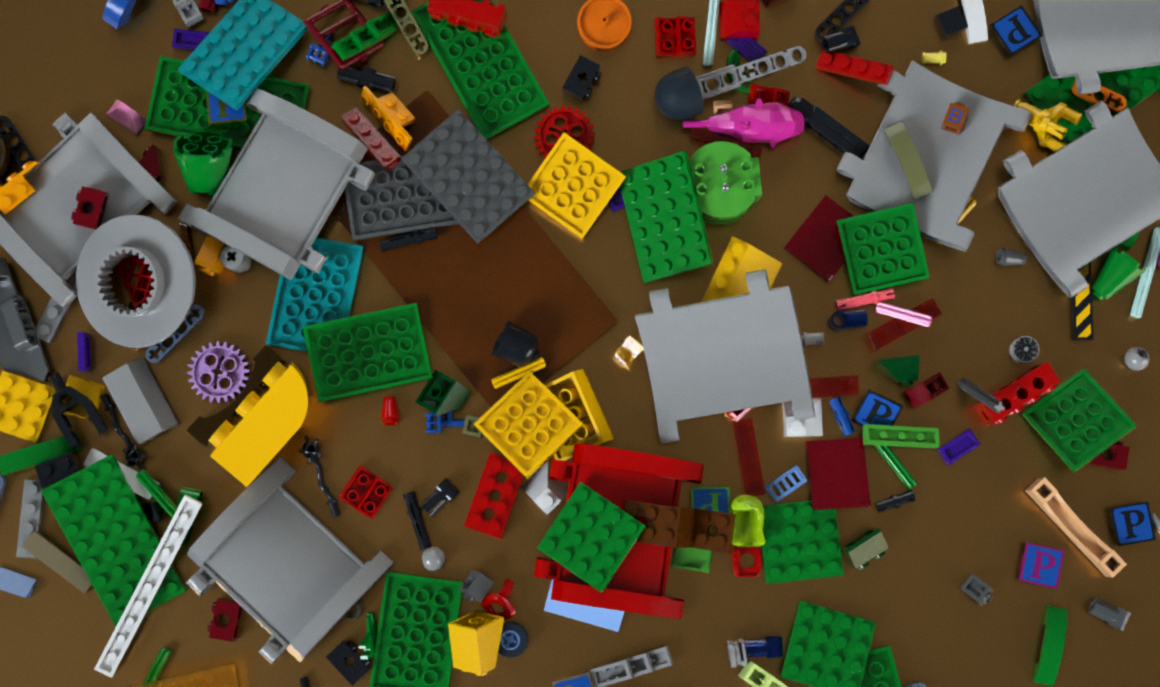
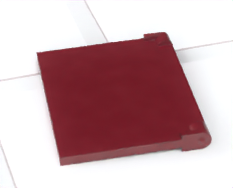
[784,195,853,283]
[806,437,871,511]

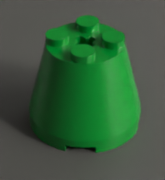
[173,130,232,195]

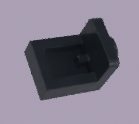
[140,501,163,522]

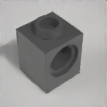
[459,570,494,603]

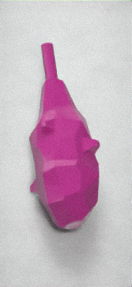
[683,98,804,148]

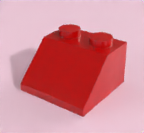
[720,0,760,39]

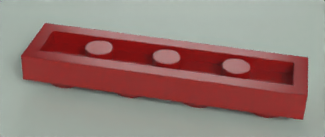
[816,50,894,85]

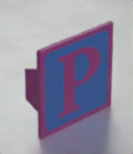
[1019,542,1065,589]

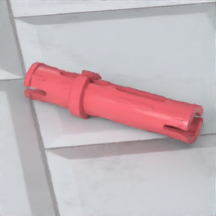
[836,287,895,312]

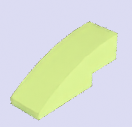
[738,659,788,687]

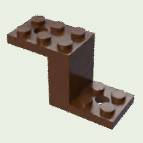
[624,500,736,553]

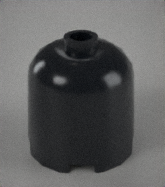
[490,320,540,367]

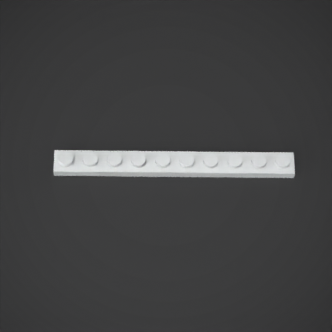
[94,494,203,678]

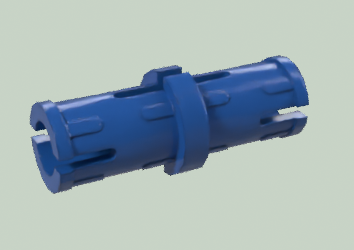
[829,396,856,436]

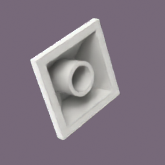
[782,398,823,437]
[521,461,569,515]

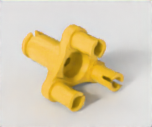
[1013,99,1082,152]

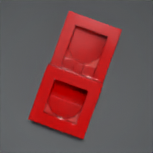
[748,84,790,106]

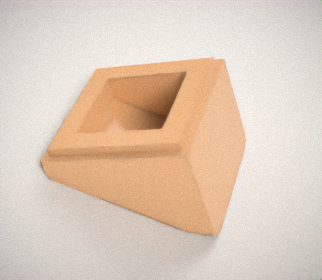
[713,100,733,116]

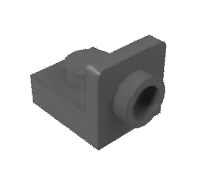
[961,573,994,607]

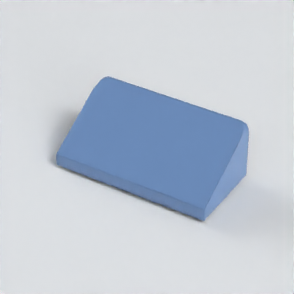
[0,567,37,598]

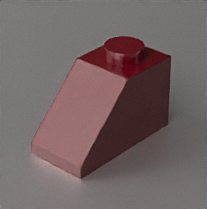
[905,372,950,409]

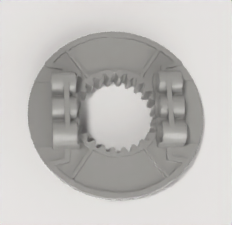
[76,215,196,348]

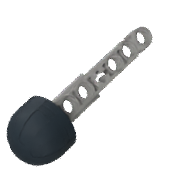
[654,46,806,120]

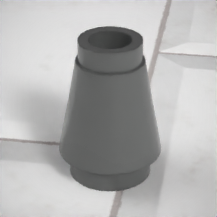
[996,247,1027,266]

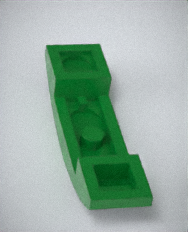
[1033,605,1067,686]

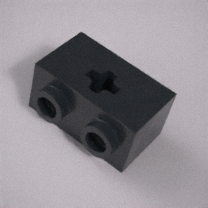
[562,55,602,102]
[326,639,372,686]

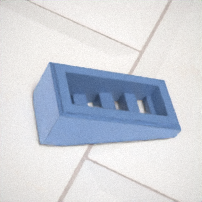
[764,465,808,503]

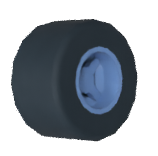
[498,621,528,658]

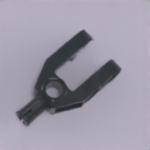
[48,372,108,450]

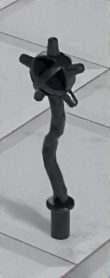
[100,393,146,470]
[298,435,340,517]

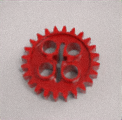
[534,105,595,160]

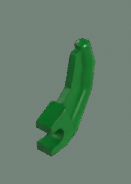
[726,49,752,93]
[359,611,377,660]

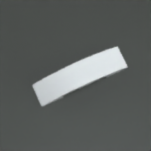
[961,0,988,44]

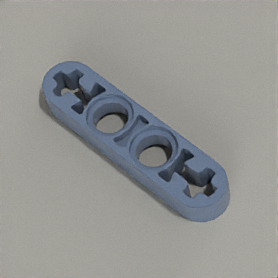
[145,304,205,364]

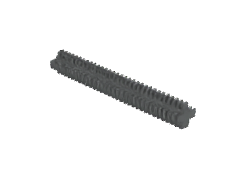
[957,378,1005,413]

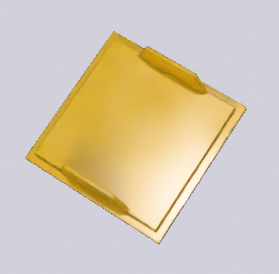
[63,375,106,421]

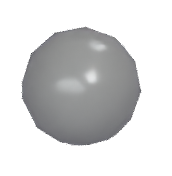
[1124,347,1150,371]
[422,547,445,571]

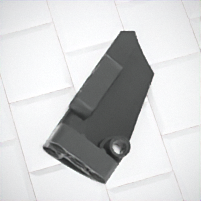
[0,258,50,382]

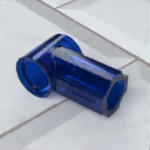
[827,309,868,331]
[744,637,783,658]

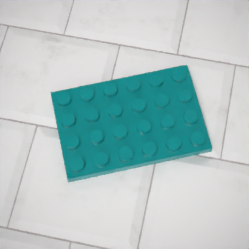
[178,0,308,111]
[266,238,364,352]

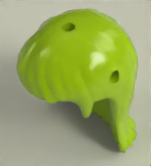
[730,494,766,548]

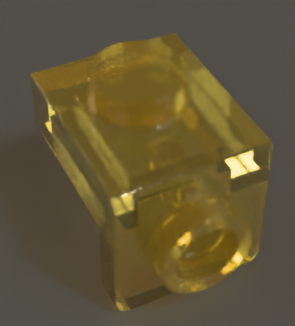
[613,334,643,367]

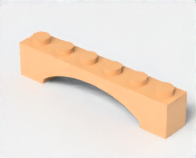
[1025,477,1127,578]

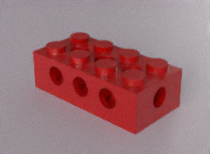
[973,361,1060,425]
[464,452,524,539]

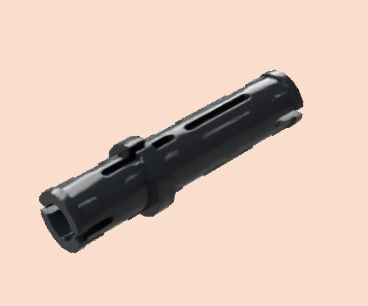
[379,227,438,252]
[403,491,432,550]

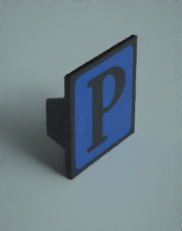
[990,5,1042,56]
[851,389,904,426]
[1110,501,1156,546]

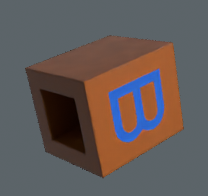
[941,102,969,135]

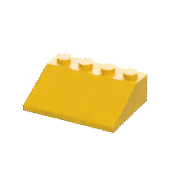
[701,236,782,302]
[545,369,614,461]

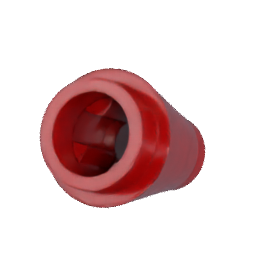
[380,396,400,426]

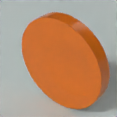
[577,0,632,50]

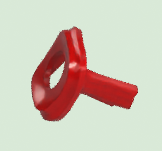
[732,546,762,577]
[481,578,516,620]

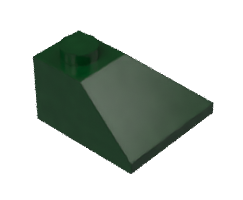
[874,355,920,386]
[415,369,471,416]

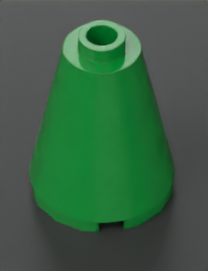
[1092,247,1145,301]

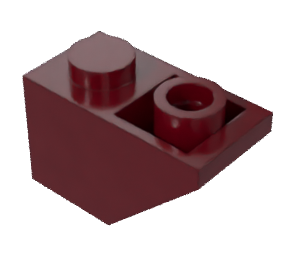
[139,144,164,182]

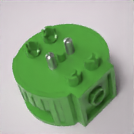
[689,142,762,224]

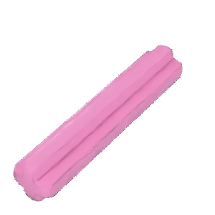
[876,302,932,327]

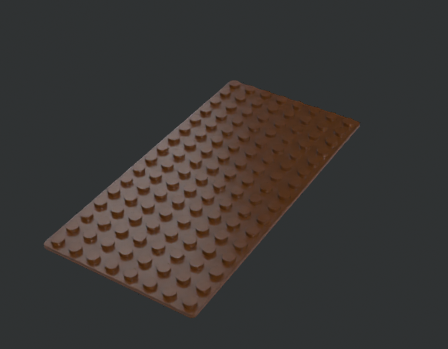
[332,91,617,407]

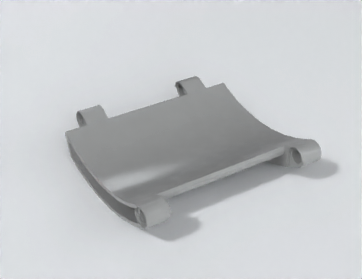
[1033,0,1160,95]
[836,61,1032,252]
[177,88,376,281]
[998,101,1160,298]
[0,112,178,308]
[635,269,815,444]
[186,457,394,665]

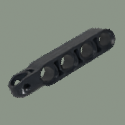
[788,97,870,160]

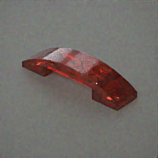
[867,298,942,350]
[809,375,859,398]

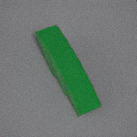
[332,12,401,61]
[0,433,83,476]

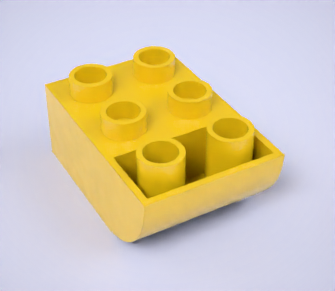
[208,361,308,487]

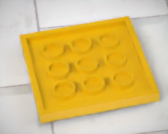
[528,132,627,239]
[474,371,584,479]

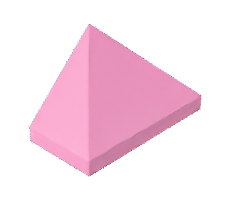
[106,100,146,136]

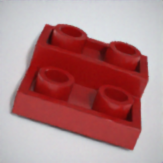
[654,16,697,56]
[338,465,393,519]

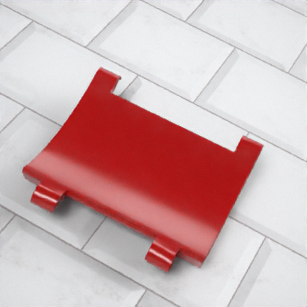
[534,443,704,619]

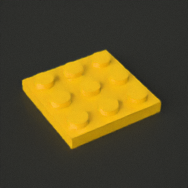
[0,371,56,443]

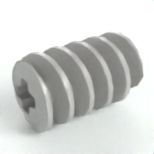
[220,246,251,273]

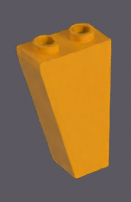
[194,235,228,277]

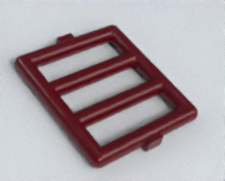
[304,0,384,70]

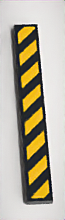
[1071,262,1094,341]

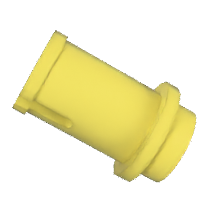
[922,50,946,66]

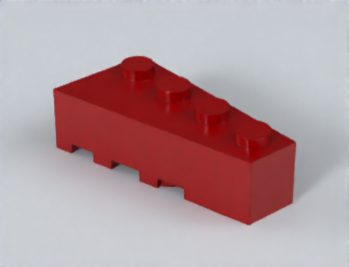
[427,0,507,38]

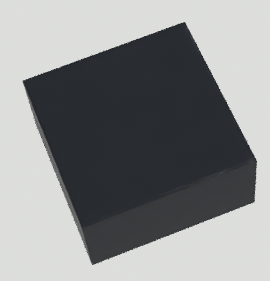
[935,6,968,39]

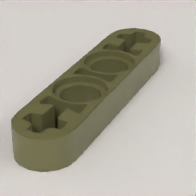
[384,0,429,54]

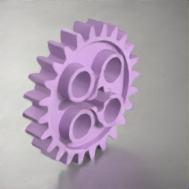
[187,341,251,404]

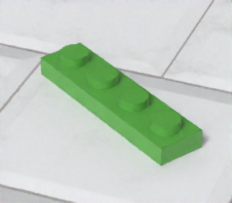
[863,424,940,449]

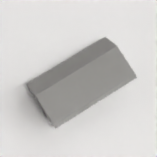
[102,357,179,445]

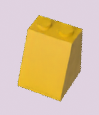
[448,610,504,676]

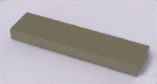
[22,531,92,594]

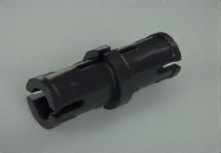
[875,489,916,513]

